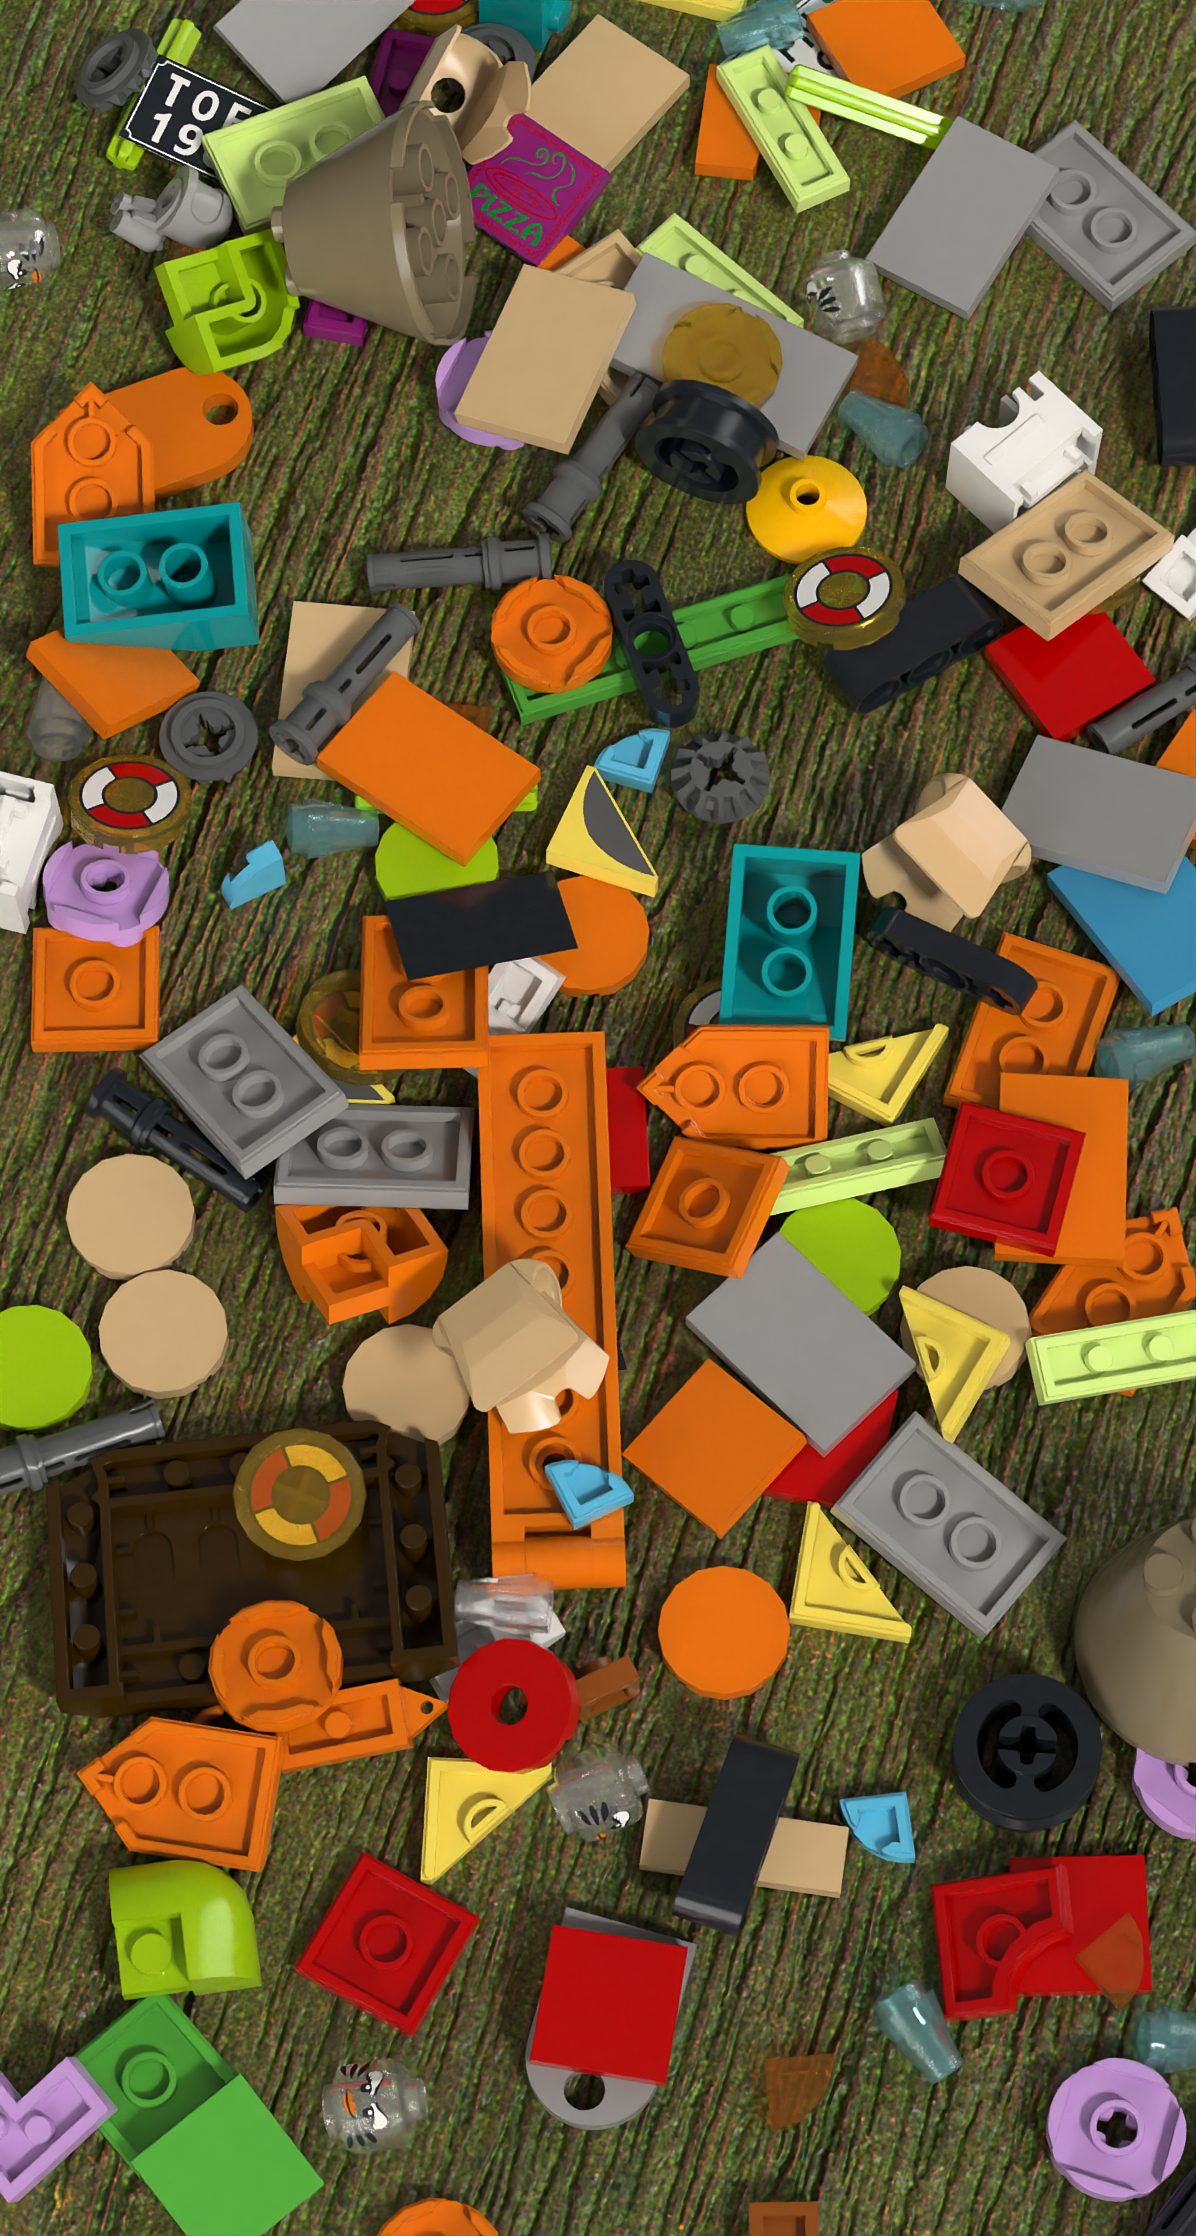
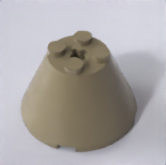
[271,100,476,346]
[1074,1517,1196,1767]

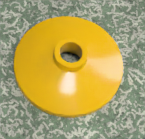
[746,455,867,566]

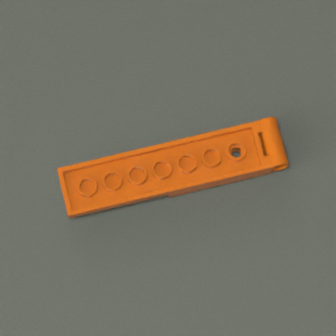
[478,1031,626,1592]

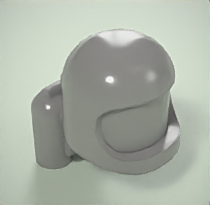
[110,164,234,252]

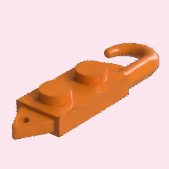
[190,1678,448,1774]

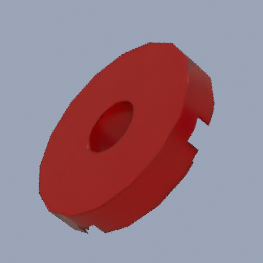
[447,1638,580,1774]

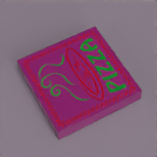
[467,113,612,267]

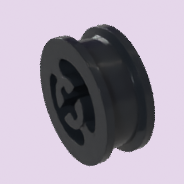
[635,379,779,505]
[951,1674,1102,1833]

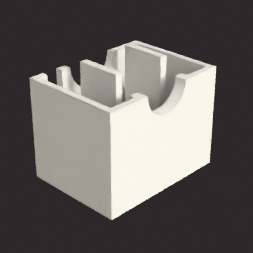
[945,371,1103,534]
[0,771,64,934]

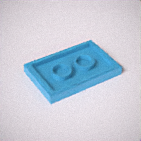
[1047,856,1196,1016]

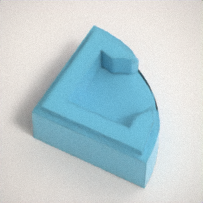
[593,728,670,793]
[221,840,286,910]
[545,1460,634,1530]
[839,1792,916,1863]

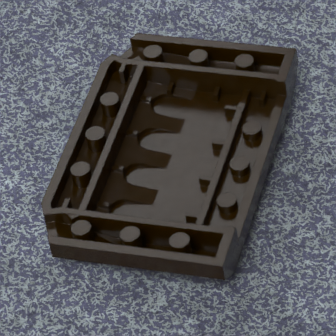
[46,1420,460,1718]

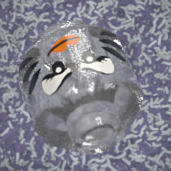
[0,208,60,290]
[802,250,886,344]
[546,1743,651,1842]
[322,2058,428,2154]

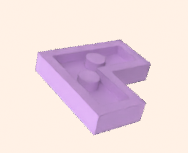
[0,2056,118,2203]

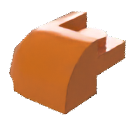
[275,1204,448,1325]

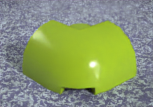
[154,228,300,376]
[109,1860,262,2000]

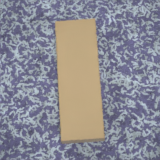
[639,1799,849,1898]

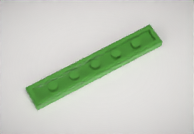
[501,568,863,726]

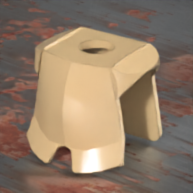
[399,24,531,165]
[862,773,1031,932]
[432,1259,609,1434]

